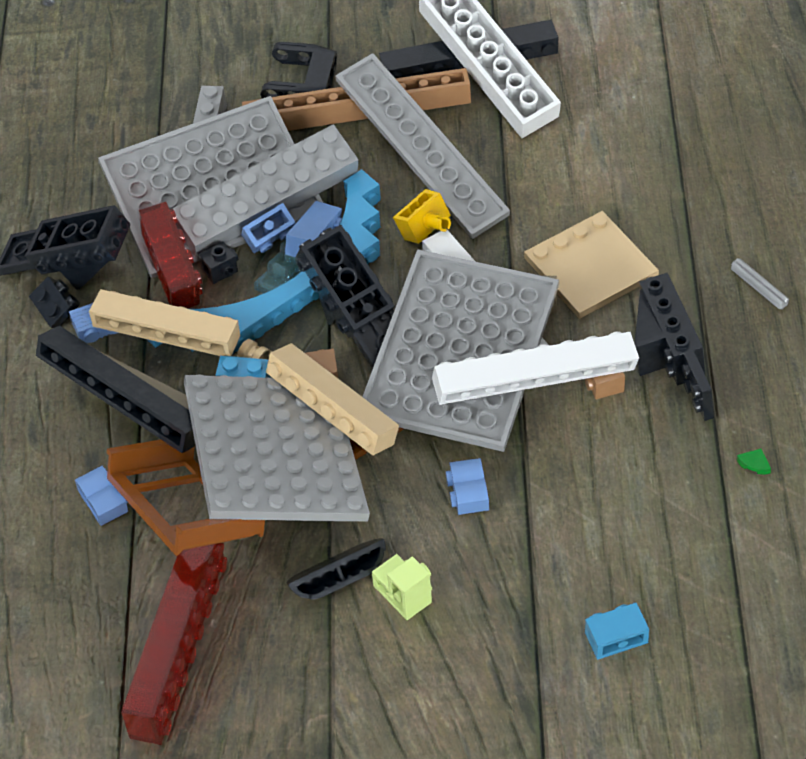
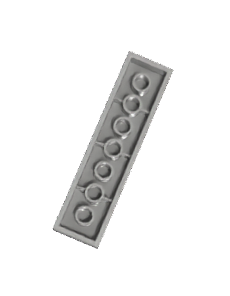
[171,124,358,259]

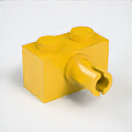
[393,189,451,244]

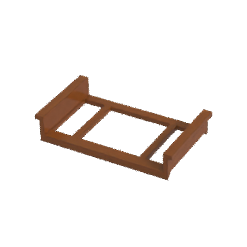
[107,439,265,557]

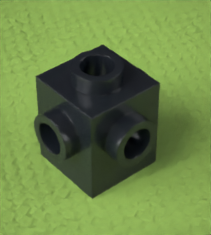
[199,241,239,284]

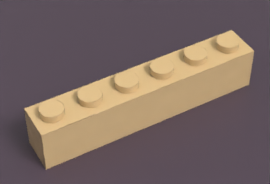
[89,289,241,356]
[266,343,399,456]

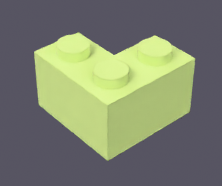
[372,554,432,620]

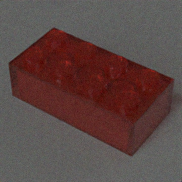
[138,202,203,308]

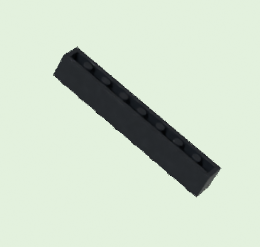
[379,19,559,79]
[36,326,196,453]

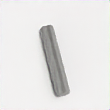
[731,258,789,310]

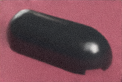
[286,538,386,599]

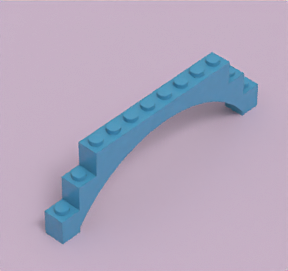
[147,169,381,354]

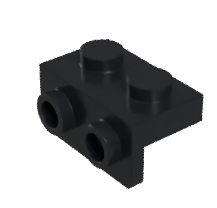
[29,276,80,328]

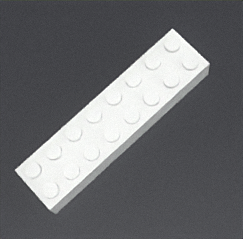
[419,0,561,138]

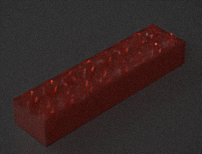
[121,542,227,745]

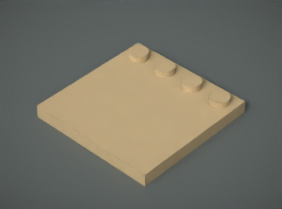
[524,211,659,319]

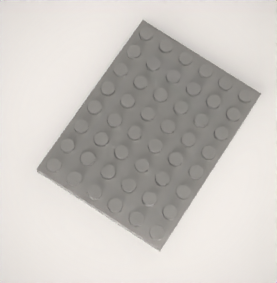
[98,96,323,279]
[362,249,559,452]
[184,375,370,522]

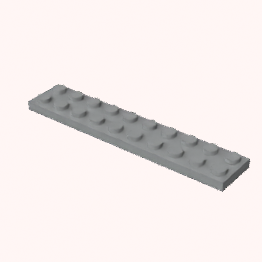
[335,53,510,239]

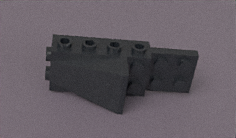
[0,205,131,290]
[296,225,395,369]
[635,272,714,421]

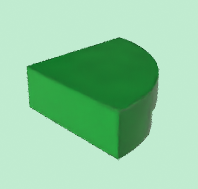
[736,448,771,475]

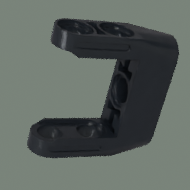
[260,42,337,99]

